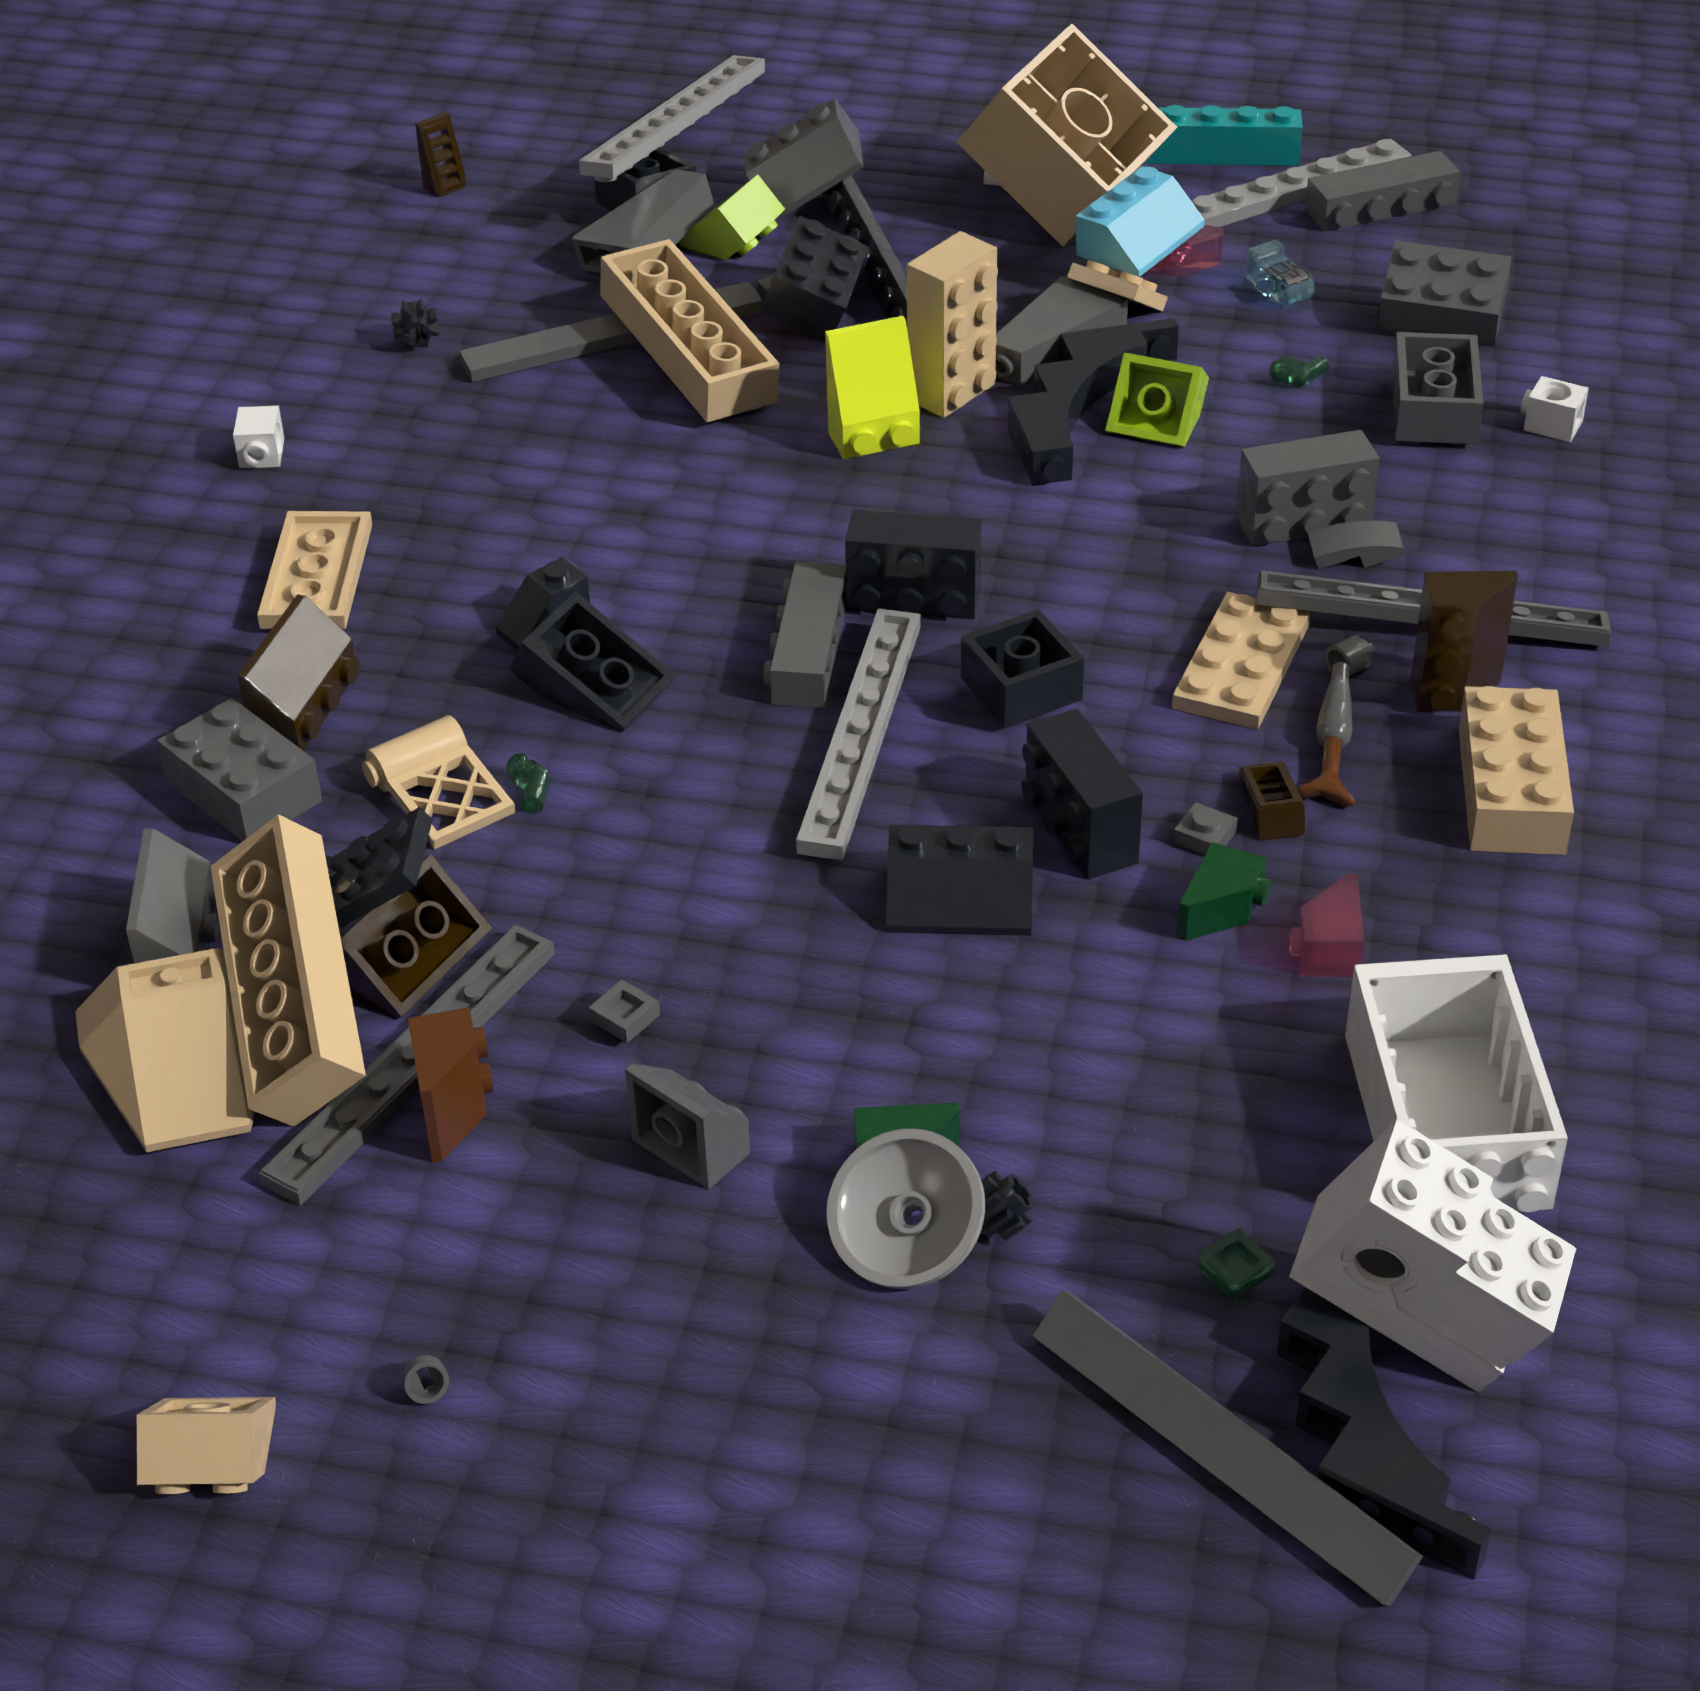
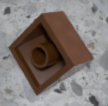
[408,1007,494,1163]

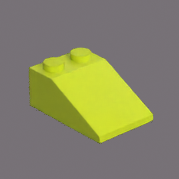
[825,316,920,460]

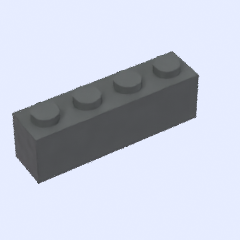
[1305,151,1461,232]
[763,561,847,709]

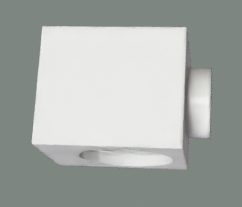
[1521,376,1588,442]
[233,406,284,468]

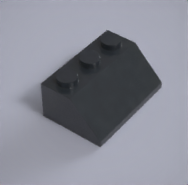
[886,824,1033,936]

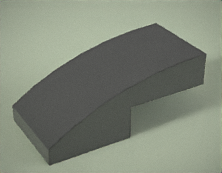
[1308,520,1405,570]

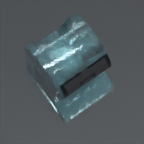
[1246,239,1315,308]

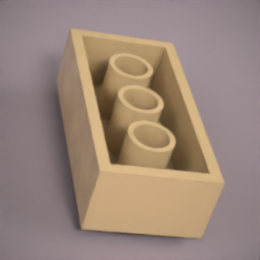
[907,231,998,418]
[1459,686,1574,855]

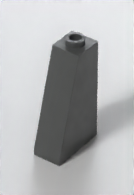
[571,169,715,273]
[995,276,1128,386]

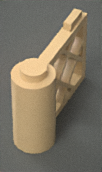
[362,715,515,850]

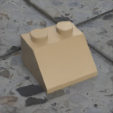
[137,1397,276,1494]

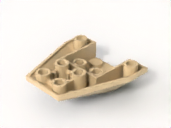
[75,948,256,1152]

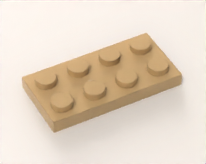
[257,511,372,629]
[1172,591,1311,730]

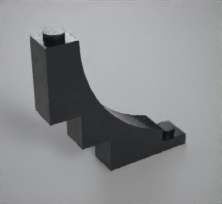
[1008,318,1179,486]
[1277,1287,1491,1580]

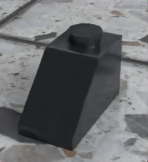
[496,557,590,650]

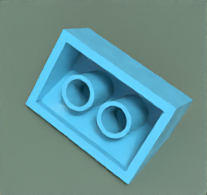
[1075,166,1205,277]

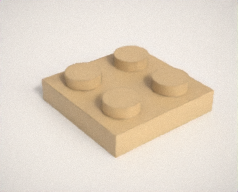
[1067,260,1168,312]

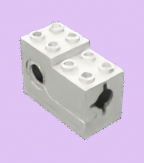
[1289,1119,1576,1393]

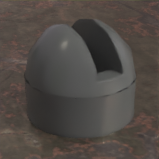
[402,1354,449,1404]

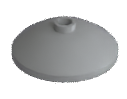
[827,1129,985,1289]

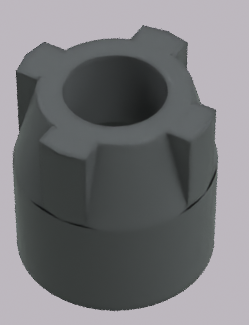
[1325,634,1375,676]

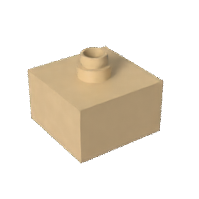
[956,24,1177,246]

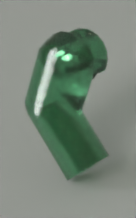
[1269,355,1329,388]
[506,753,551,814]

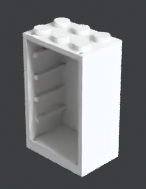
[1345,954,1568,1212]

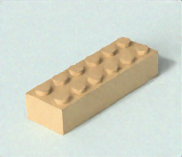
[600,239,779,422]
[211,814,366,1127]

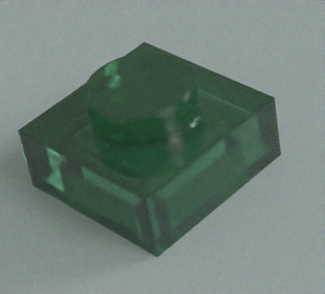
[1197,1228,1275,1300]

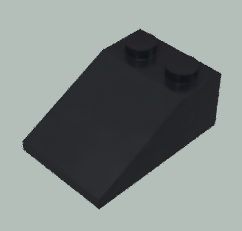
[509,591,677,732]

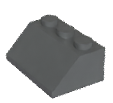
[744,98,864,221]
[126,828,219,963]

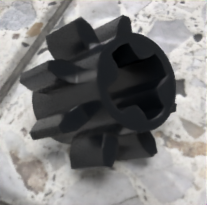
[391,299,439,349]
[981,1171,1034,1241]

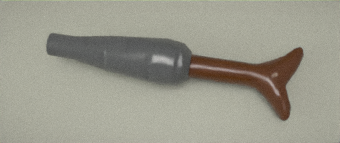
[1297,662,1356,807]

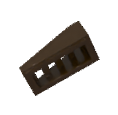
[415,111,466,197]
[1239,761,1305,840]

